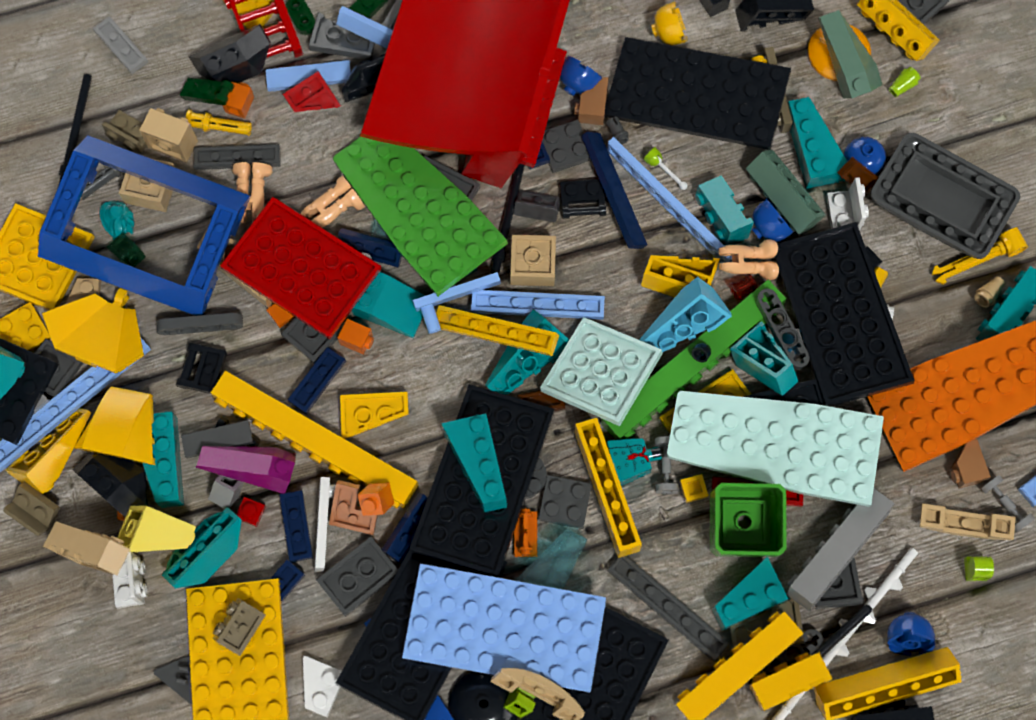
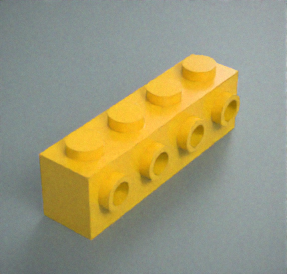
[857,0,940,61]

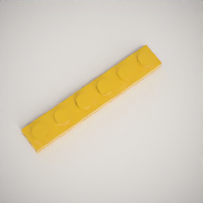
[436,305,559,356]

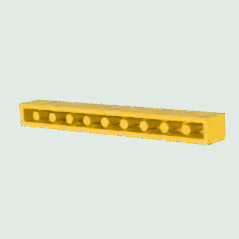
[211,371,419,509]

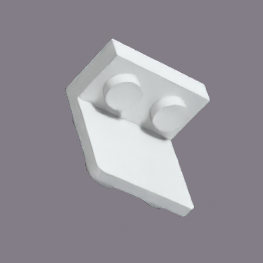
[826,177,869,231]
[112,552,148,608]

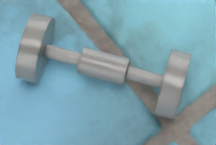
[655,436,678,495]
[981,475,1035,533]

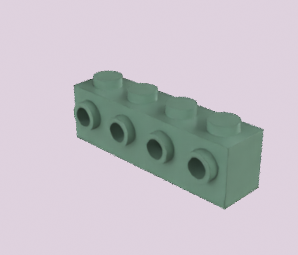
[746,149,826,234]

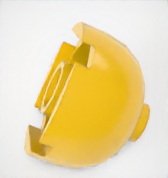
[651,2,688,45]

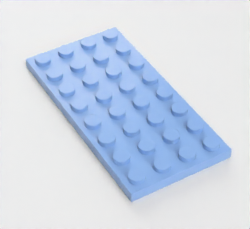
[402,564,606,692]

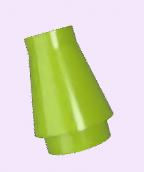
[888,67,921,98]

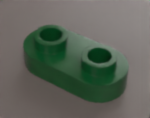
[286,0,316,35]

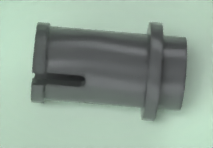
[606,117,629,145]

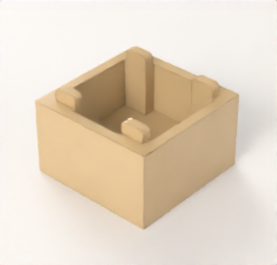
[139,108,198,163]
[119,158,175,212]
[510,235,556,286]

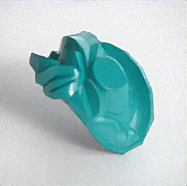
[100,201,134,241]

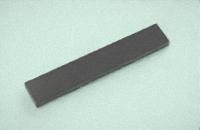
[607,556,730,662]

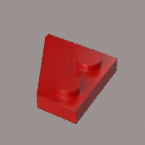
[283,71,341,112]

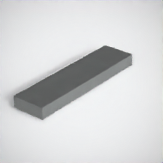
[194,144,281,170]

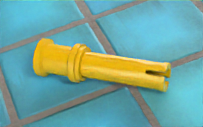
[185,110,252,136]

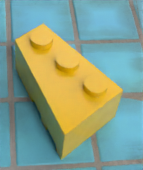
[641,255,720,297]
[749,652,832,711]

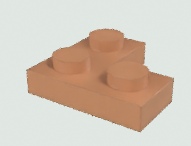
[329,480,378,535]

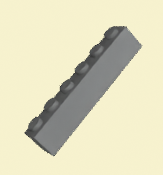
[787,489,895,612]

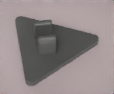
[154,656,192,704]

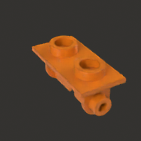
[514,509,537,557]

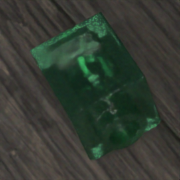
[107,232,146,267]

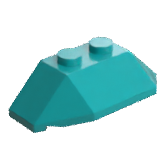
[162,507,242,589]

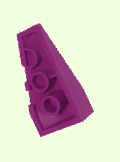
[196,446,296,494]

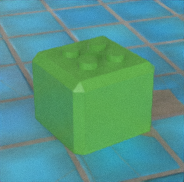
[710,483,787,557]

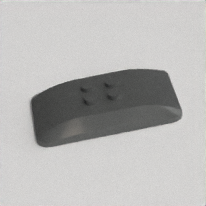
[870,133,1020,259]

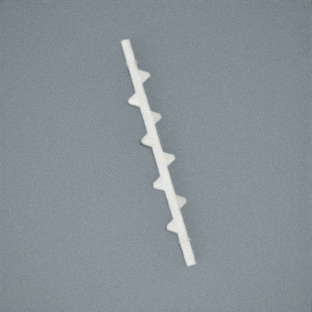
[771,548,918,720]

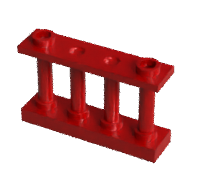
[224,0,303,58]

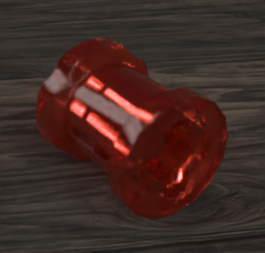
[729,274,758,301]

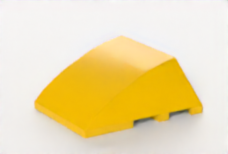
[74,386,155,465]

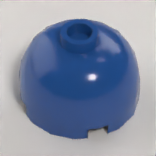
[560,56,602,96]
[843,137,886,176]
[752,199,793,242]
[887,612,935,656]

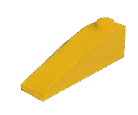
[6,408,91,494]

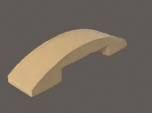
[920,503,1016,540]
[490,668,585,720]

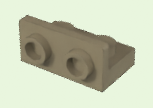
[102,110,147,153]
[3,482,60,536]
[213,598,265,656]

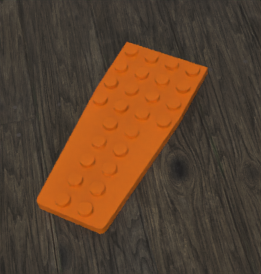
[867,320,1036,472]

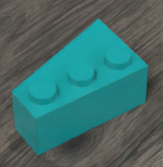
[695,175,754,246]
[730,321,798,396]
[712,556,788,631]

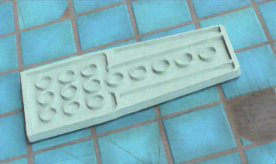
[667,391,884,507]

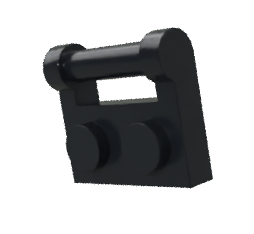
[560,179,606,219]
[176,343,227,394]

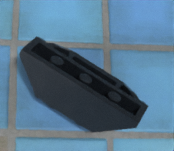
[189,24,271,83]
[342,54,385,103]
[72,452,148,517]

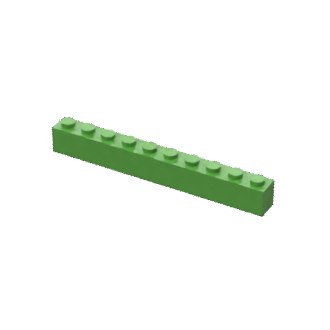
[601,279,786,440]

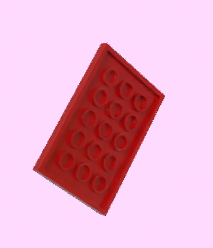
[220,197,382,339]

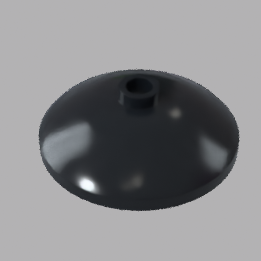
[449,671,519,720]

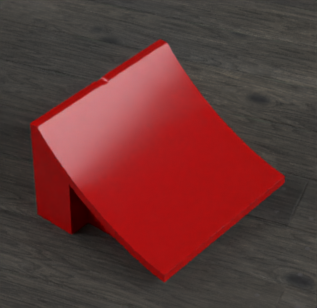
[360,0,570,188]

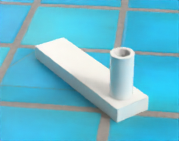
[314,477,336,572]

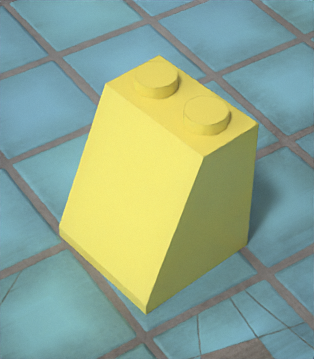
[117,506,196,552]

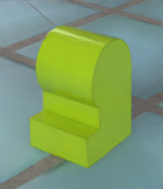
[964,557,994,581]
[504,687,536,718]

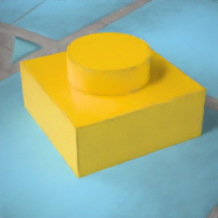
[679,474,709,503]

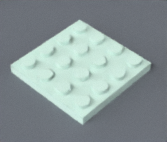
[540,317,662,426]

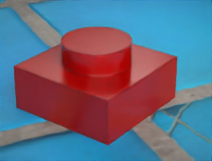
[236,497,266,527]

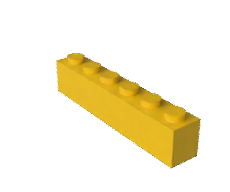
[574,418,642,558]
[676,611,804,720]
[814,647,961,720]

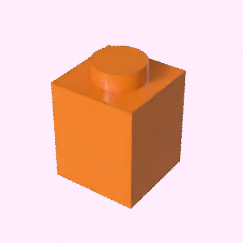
[223,81,254,119]
[337,319,374,355]
[357,482,394,516]

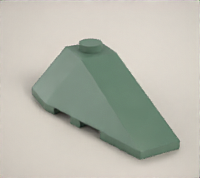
[818,10,883,99]

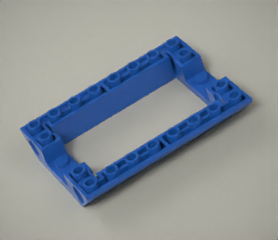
[38,135,251,316]

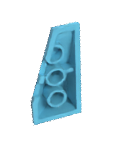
[639,276,732,352]

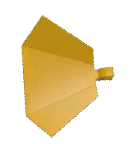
[42,288,144,374]

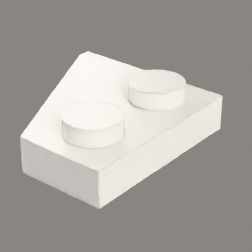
[303,655,342,718]

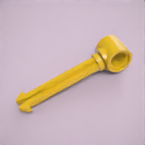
[932,227,1028,285]

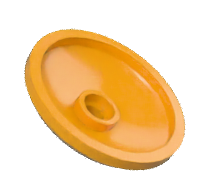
[808,25,871,81]

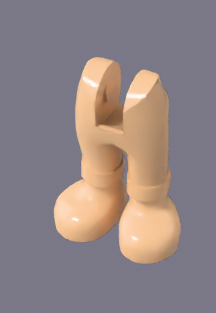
[232,162,273,223]
[300,176,365,228]
[718,239,779,280]

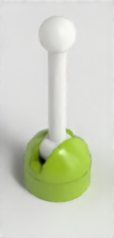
[643,147,688,190]

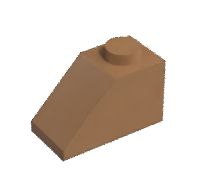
[574,77,608,125]
[951,438,991,489]

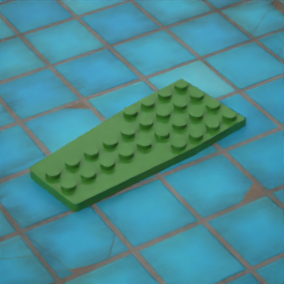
[333,137,508,297]

